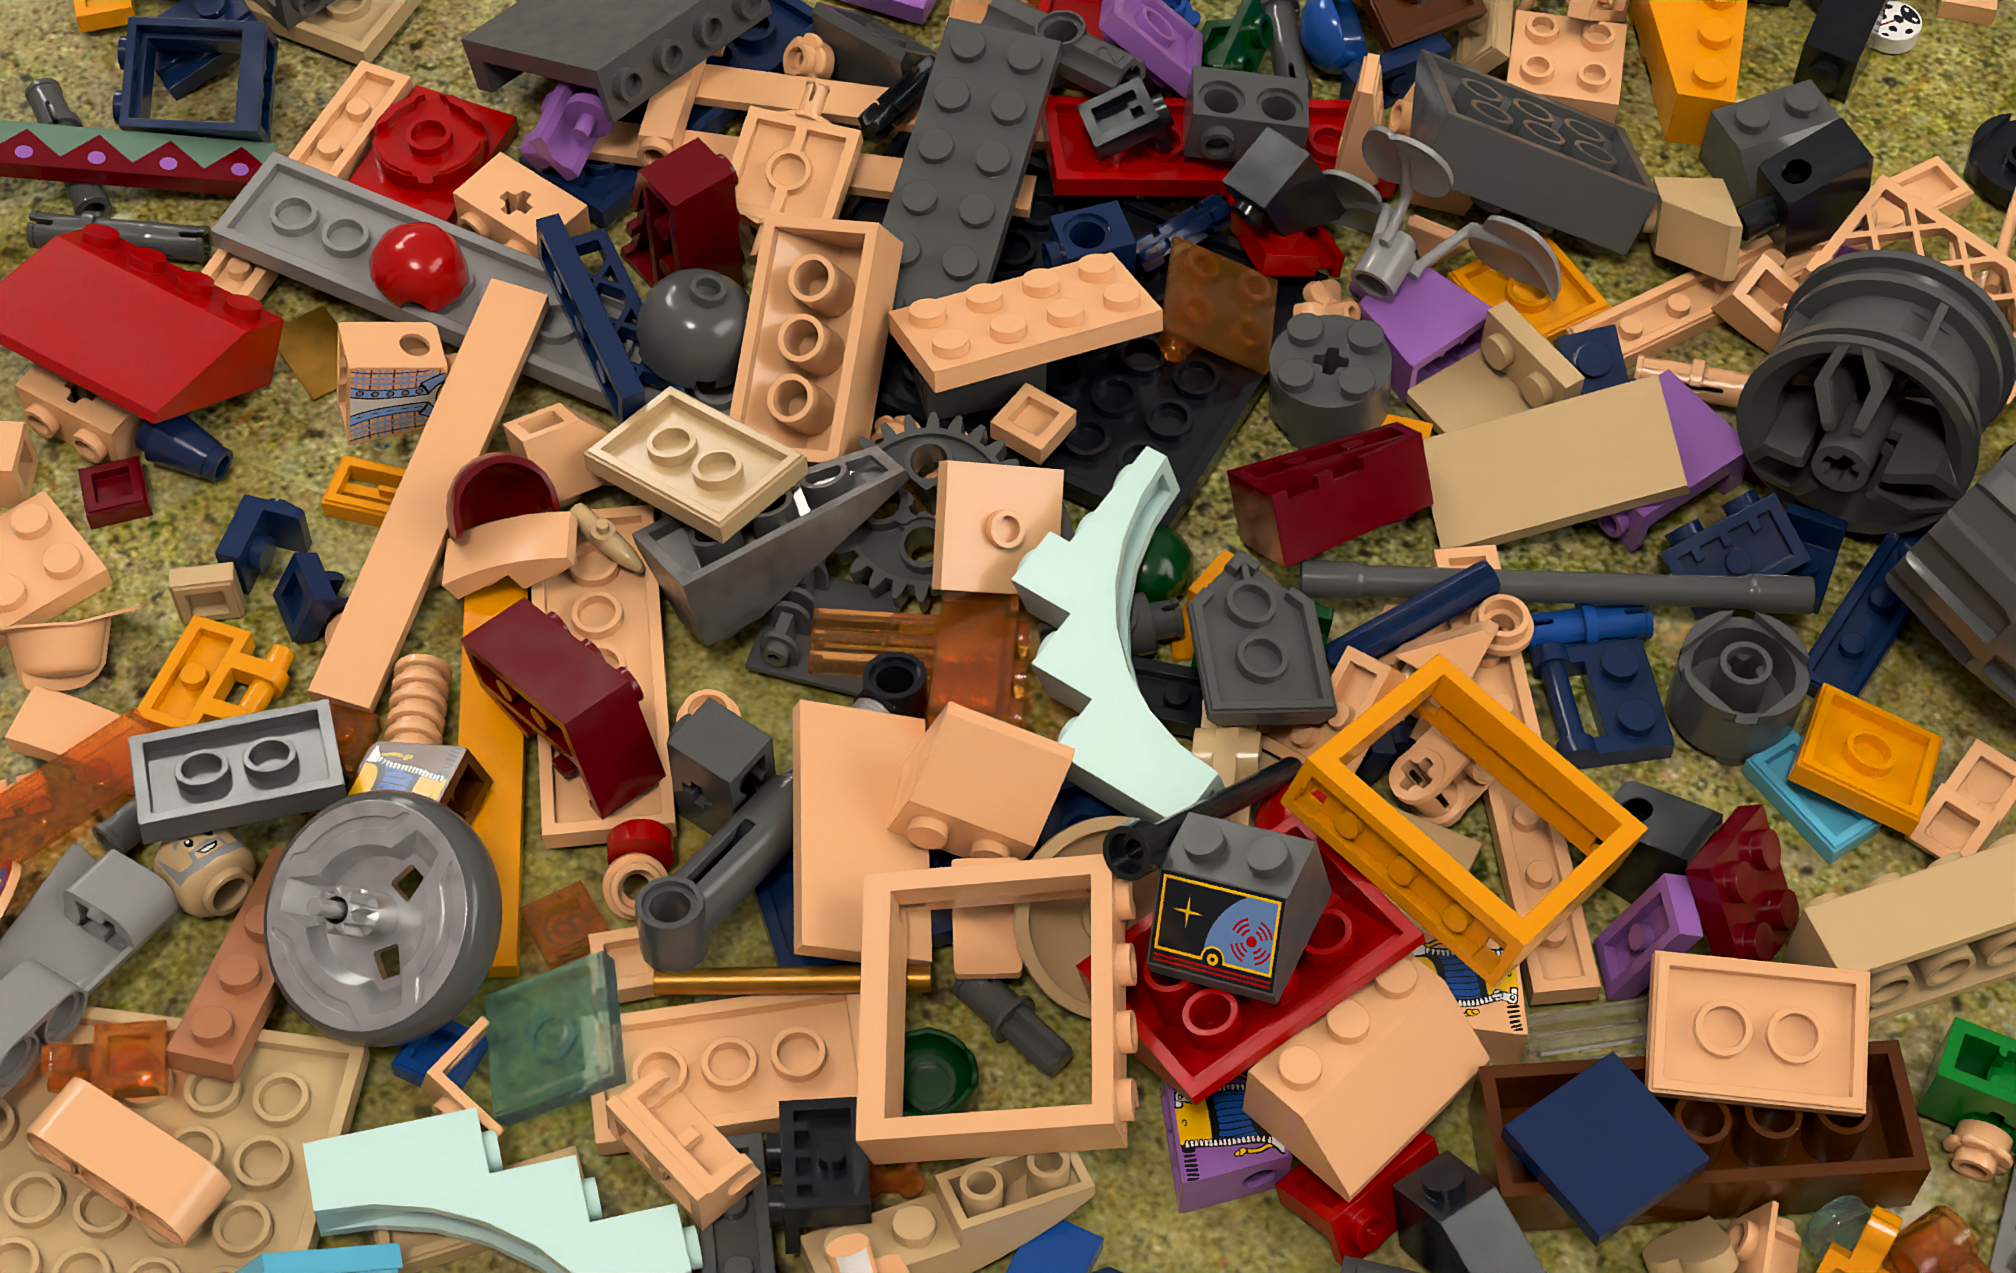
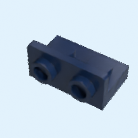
[1658,488,1811,619]

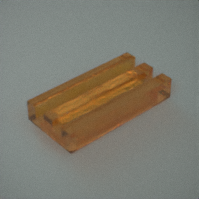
[808,608,941,681]

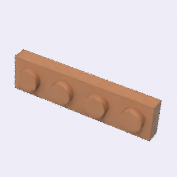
[165,847,285,1082]

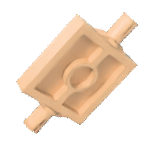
[731,80,864,265]

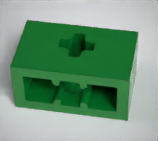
[1916,1017,2016,1151]

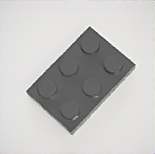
[128,699,347,844]

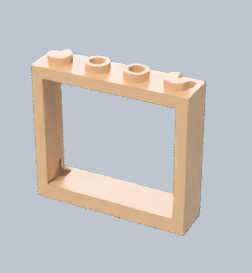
[856,854,1139,1165]

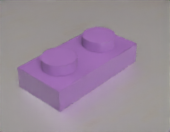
[1594,873,1703,1002]

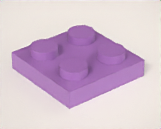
[1099,0,1203,98]

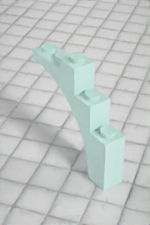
[1011,446,1225,823]
[303,1107,703,1273]

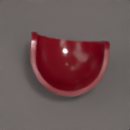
[446,451,560,540]

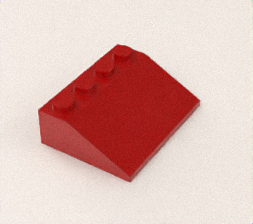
[0,224,284,424]
[1076,814,1426,1106]

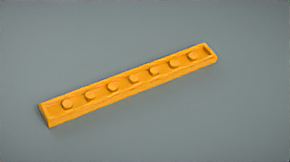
[458,529,531,978]

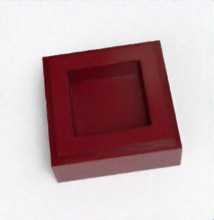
[78,456,153,530]

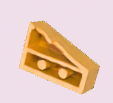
[1627,0,1748,147]

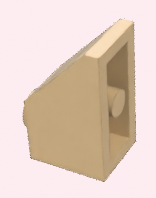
[1640,177,1743,281]

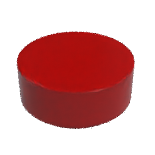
[607,819,674,878]

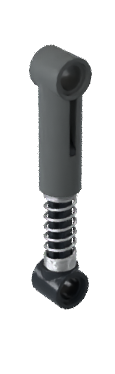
[635,652,928,972]

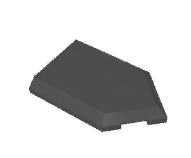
[1186,549,1338,726]

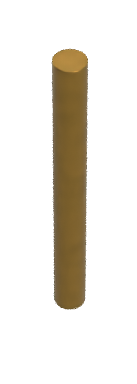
[653,964,931,996]

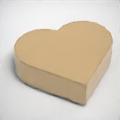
[1642,1216,1739,1273]

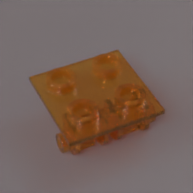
[1158,235,1278,375]

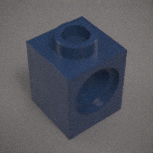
[1041,200,1137,278]

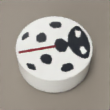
[1873,1,1922,54]

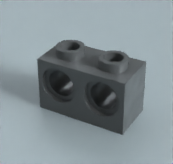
[1183,65,1309,163]

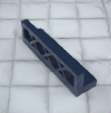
[536,213,687,426]

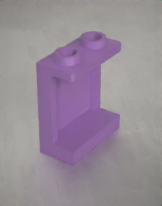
[1596,369,1748,552]

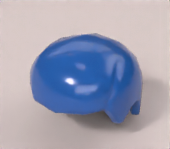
[1299,0,1368,76]

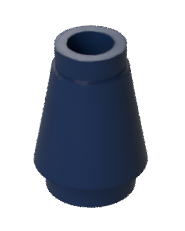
[135,414,233,483]

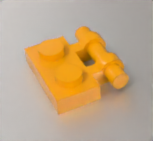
[133,614,296,732]

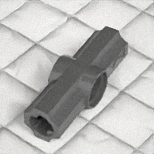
[980,0,1146,95]

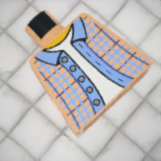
[337,322,458,445]

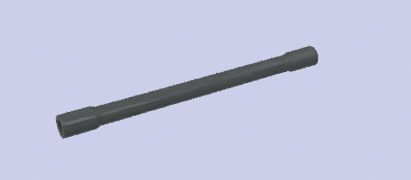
[1299,560,1815,614]

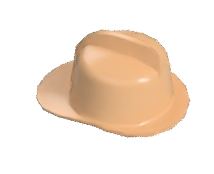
[0,604,145,692]

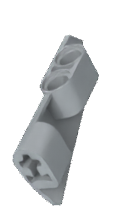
[0,843,179,1100]

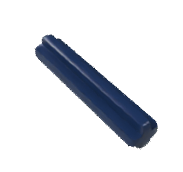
[1324,560,1501,672]

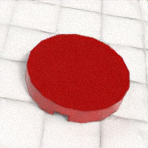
[372,94,489,191]

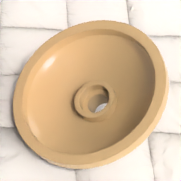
[1013,816,1169,1019]

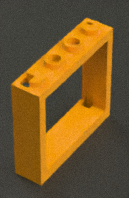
[1280,653,1648,988]

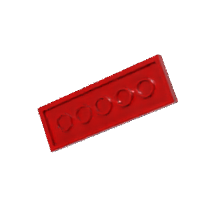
[1041,96,1396,198]

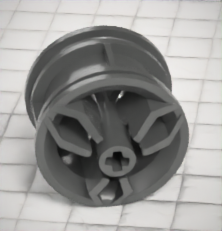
[1736,250,2016,535]

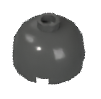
[635,268,750,389]

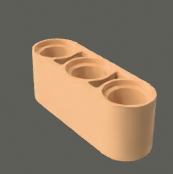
[24,1077,232,1246]

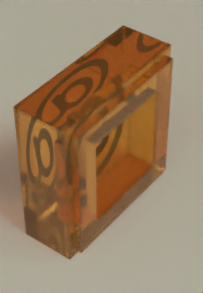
[520,880,609,971]

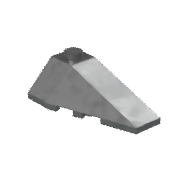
[632,445,909,647]

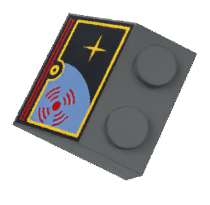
[1147,812,1332,1005]

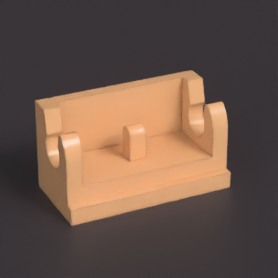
[605,1067,763,1231]

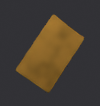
[278,306,338,400]

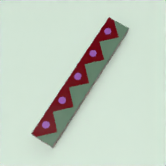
[0,120,278,196]

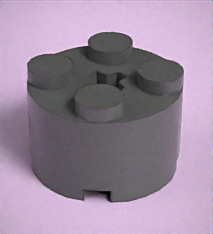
[1269,313,1392,449]
[1665,610,1811,767]

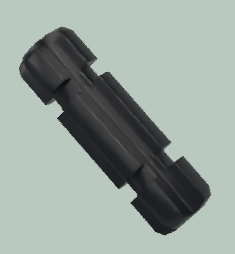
[858,55,935,142]

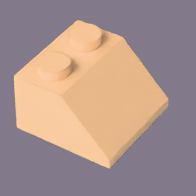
[887,701,1075,861]

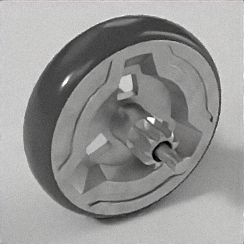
[264,789,502,1047]

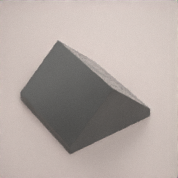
[812,2,937,88]

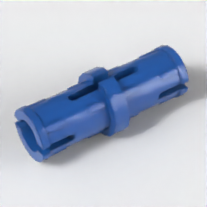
[1523,603,1654,654]

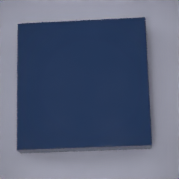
[1501,1051,1710,1247]

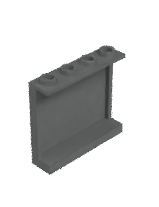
[461,0,772,123]

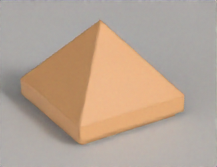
[1407,214,1471,267]

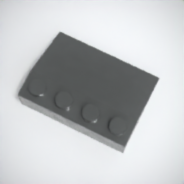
[1410,49,1659,256]

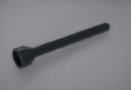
[1103,756,1303,881]

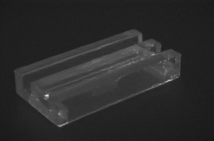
[1523,997,1649,1063]

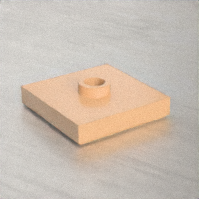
[932,460,1064,595]

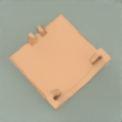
[1506,9,1628,124]

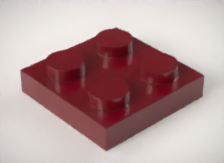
[1685,804,1799,962]

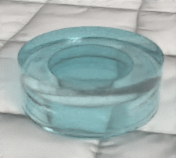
[1803,1195,1872,1262]

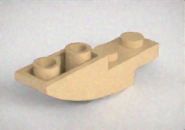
[799,1151,1095,1273]

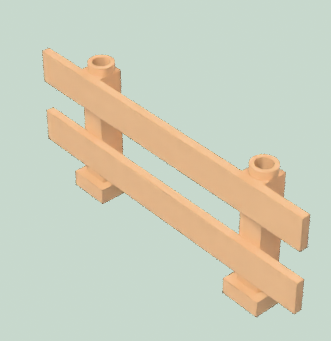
[587,45,1045,218]

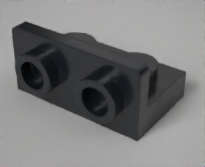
[766,1097,872,1254]

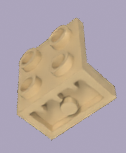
[1406,300,1585,434]

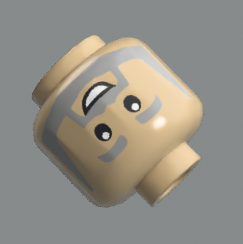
[153,828,256,918]

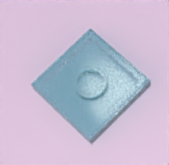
[485,951,627,1127]

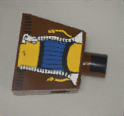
[342,741,494,882]

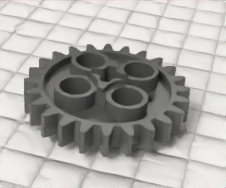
[835,412,1020,612]

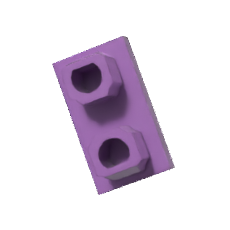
[519,80,615,181]

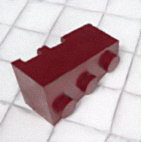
[1227,422,1434,568]

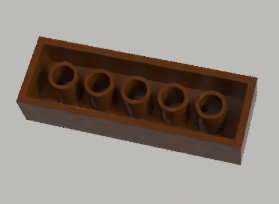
[1468,1040,1931,1231]

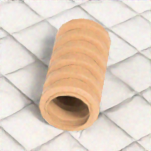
[384,654,452,745]

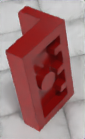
[1275,1131,1439,1266]

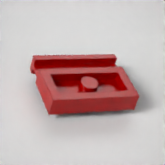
[1226,195,1345,277]

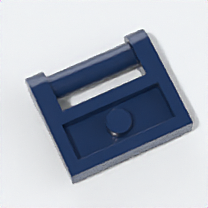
[1529,638,1675,770]

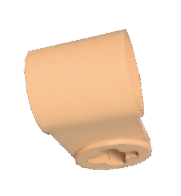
[1389,725,1496,828]

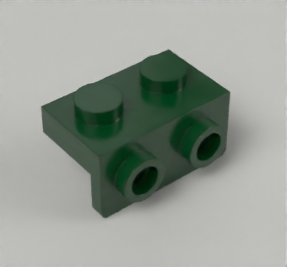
[1171,0,1274,98]

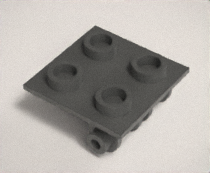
[745,559,902,696]

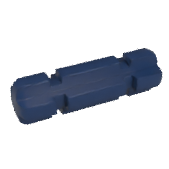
[1136,193,1232,273]

